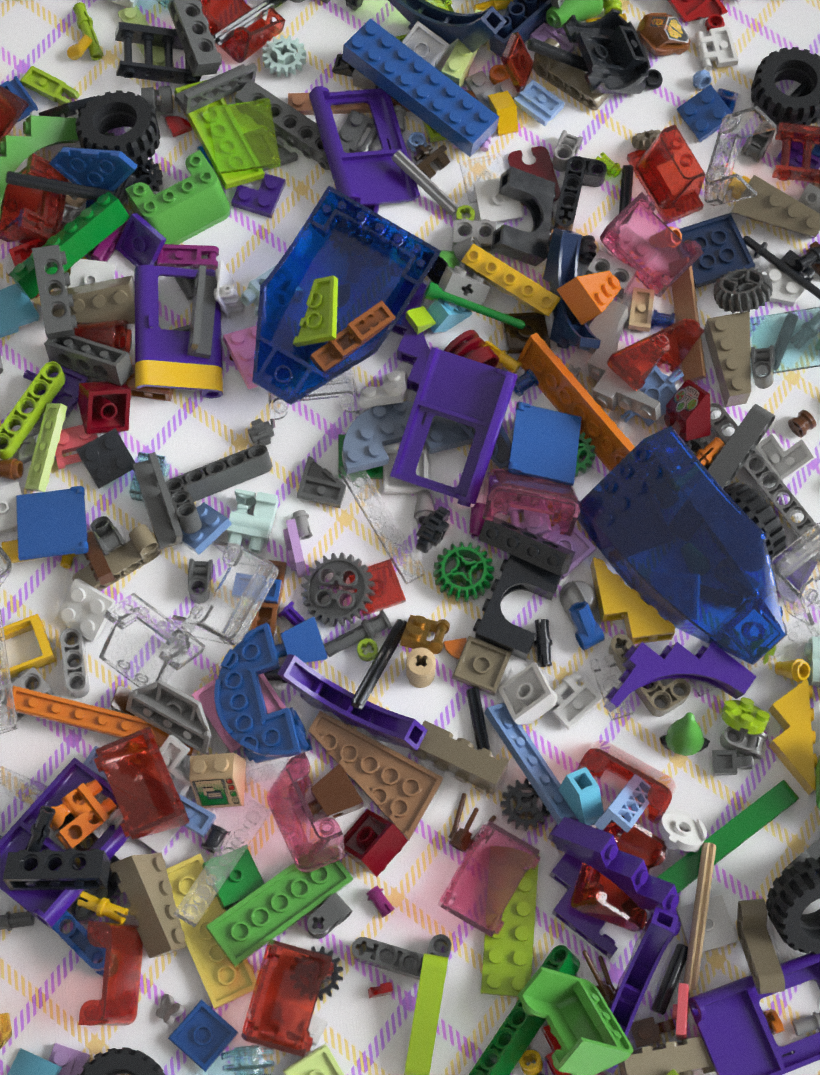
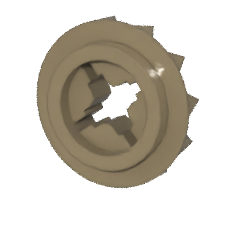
[632,129,665,150]

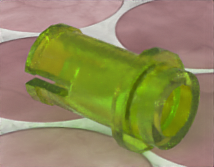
[596,152,622,178]

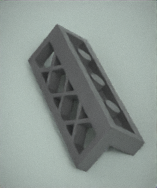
[174,63,257,114]
[187,265,217,359]
[132,452,183,550]

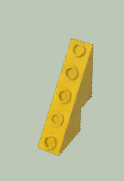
[461,243,561,317]
[590,557,675,644]
[768,679,817,795]

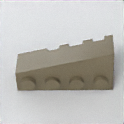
[730,175,820,238]
[410,720,509,795]
[110,853,187,958]

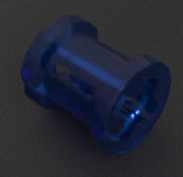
[650,309,675,332]
[513,369,539,397]

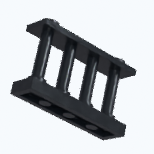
[115,22,202,85]

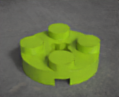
[721,697,770,735]

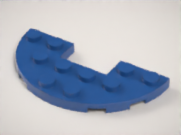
[214,623,302,758]

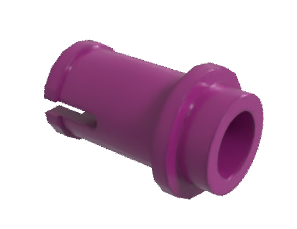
[366,885,395,918]

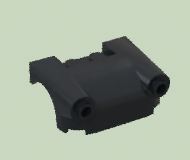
[562,9,651,94]

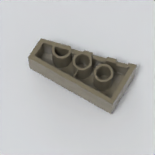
[50,275,135,324]
[703,311,751,408]
[618,1036,716,1075]

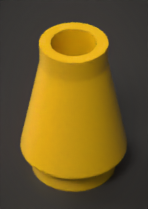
[774,659,810,682]

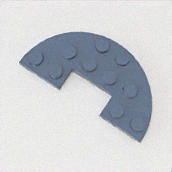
[342,401,471,474]

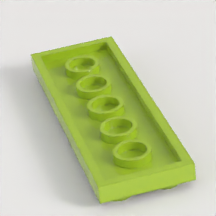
[174,80,265,190]
[480,846,539,997]

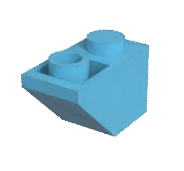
[427,299,473,333]
[558,767,604,826]

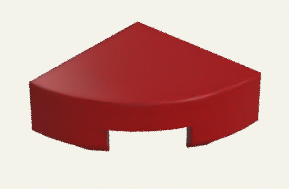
[165,116,192,138]
[368,982,393,999]

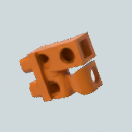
[50,779,117,850]

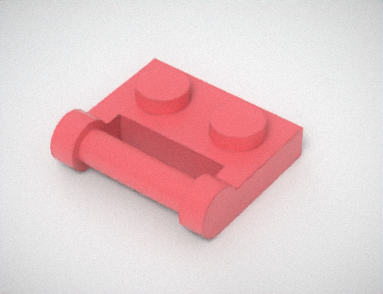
[55,424,98,469]

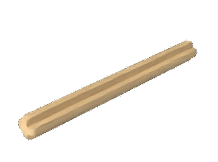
[683,842,716,990]

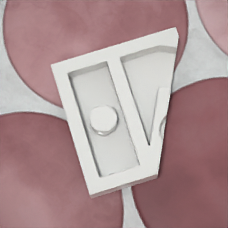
[765,264,806,307]

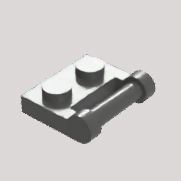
[338,110,378,153]

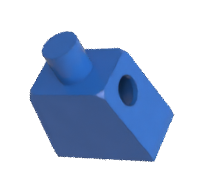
[275,617,328,663]

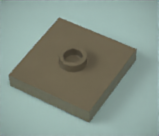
[451,636,512,696]

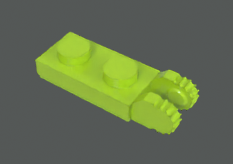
[20,66,80,105]

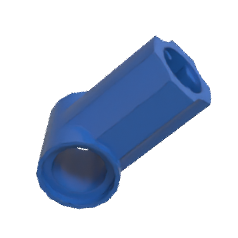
[568,601,605,651]

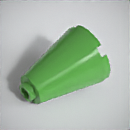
[546,0,603,29]

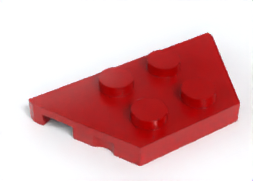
[667,0,728,23]

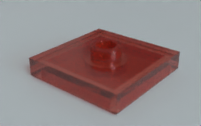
[501,32,533,92]
[348,559,406,617]

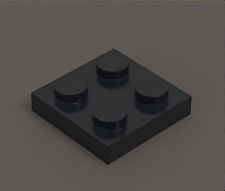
[76,428,136,489]

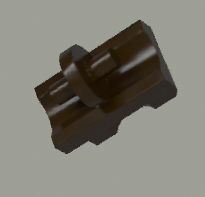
[413,144,451,179]

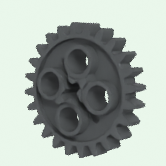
[301,552,375,627]

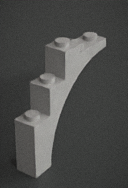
[587,300,661,422]

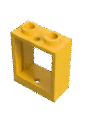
[0,614,57,682]

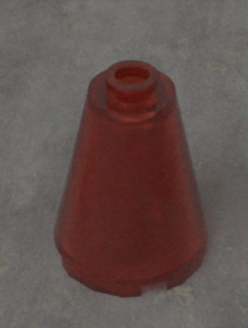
[74,319,132,353]

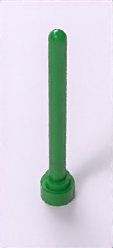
[424,281,525,329]

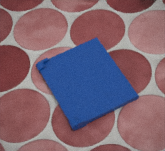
[507,402,582,486]
[16,486,89,561]

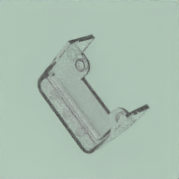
[703,106,777,207]
[770,522,820,627]
[171,541,279,645]

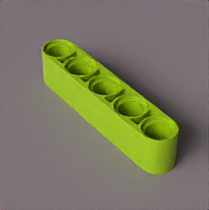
[0,361,66,460]
[404,953,449,1075]

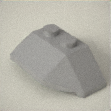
[126,680,212,755]

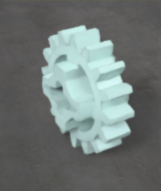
[262,34,307,78]

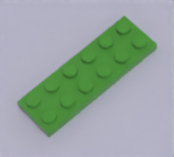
[206,841,353,968]

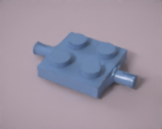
[620,365,684,427]

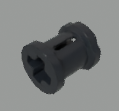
[201,824,230,855]

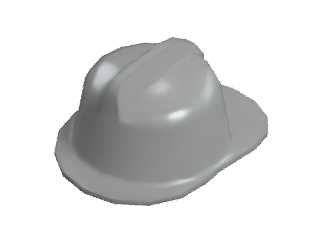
[559,581,602,627]

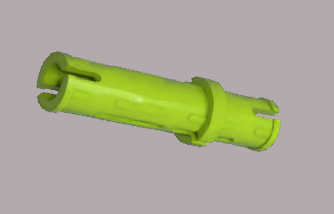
[73,2,104,61]

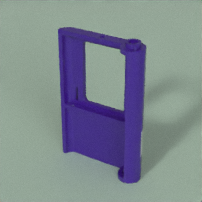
[0,757,149,928]

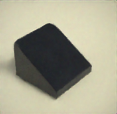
[332,54,355,77]

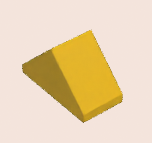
[487,91,519,136]

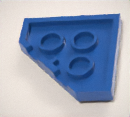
[49,147,138,202]

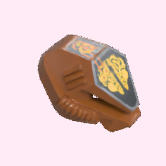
[636,13,691,56]

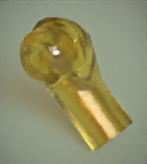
[0,1013,12,1049]

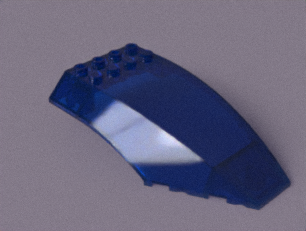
[252,186,441,405]
[576,426,788,665]

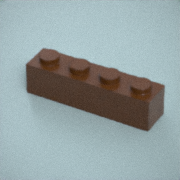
[84,531,115,586]

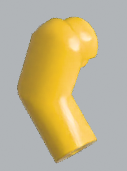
[67,34,93,60]

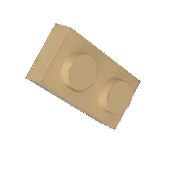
[628,287,655,332]

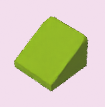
[406,306,436,335]

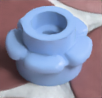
[693,70,712,90]
[407,132,427,152]

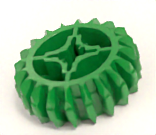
[433,541,495,602]

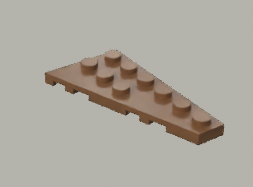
[308,710,444,841]

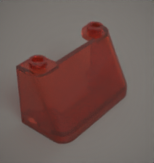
[607,319,704,391]
[94,726,190,840]
[576,740,676,825]
[571,816,667,932]
[78,921,143,1026]
[241,939,334,1057]

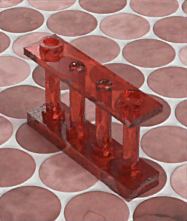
[772,122,820,183]

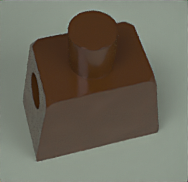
[303,764,364,821]

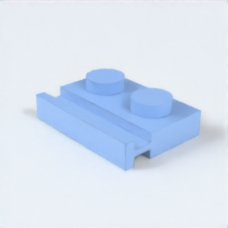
[513,80,565,126]

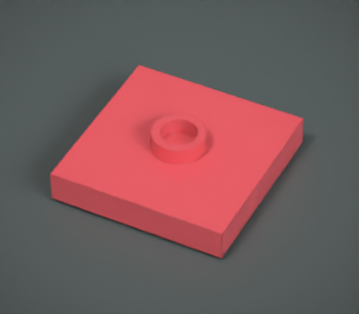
[672,983,690,1041]

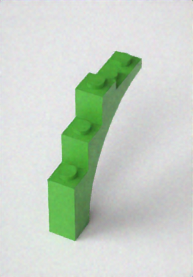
[0,115,79,215]

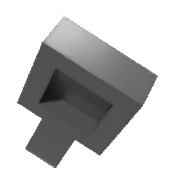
[711,750,754,776]

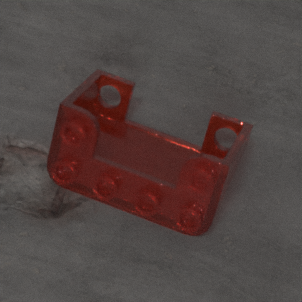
[200,0,286,63]

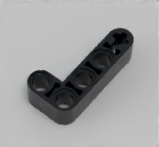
[554,156,607,231]

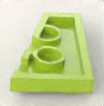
[293,275,338,347]

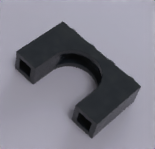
[491,166,556,267]
[473,554,562,661]

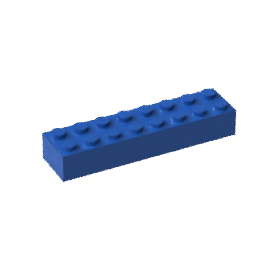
[342,18,499,157]

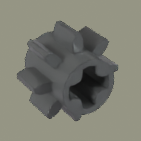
[247,418,275,446]

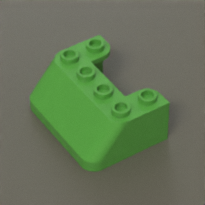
[125,150,231,245]
[517,966,634,1075]

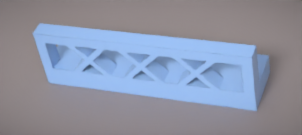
[594,773,657,833]

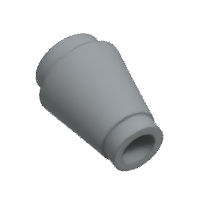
[414,490,435,525]

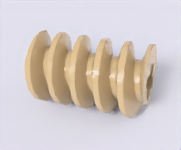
[406,647,436,688]

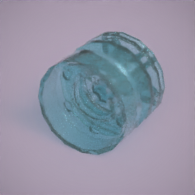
[221,1045,275,1075]

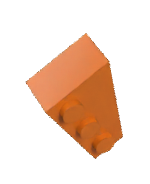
[556,271,622,325]

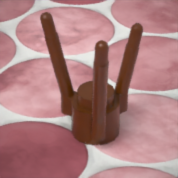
[448,793,496,853]
[575,950,616,1003]

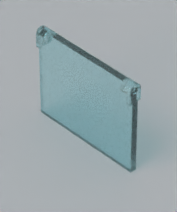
[750,306,820,376]

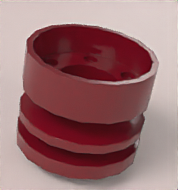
[444,330,499,368]

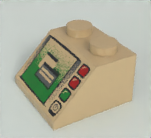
[189,753,246,809]

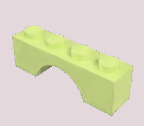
[441,9,488,88]

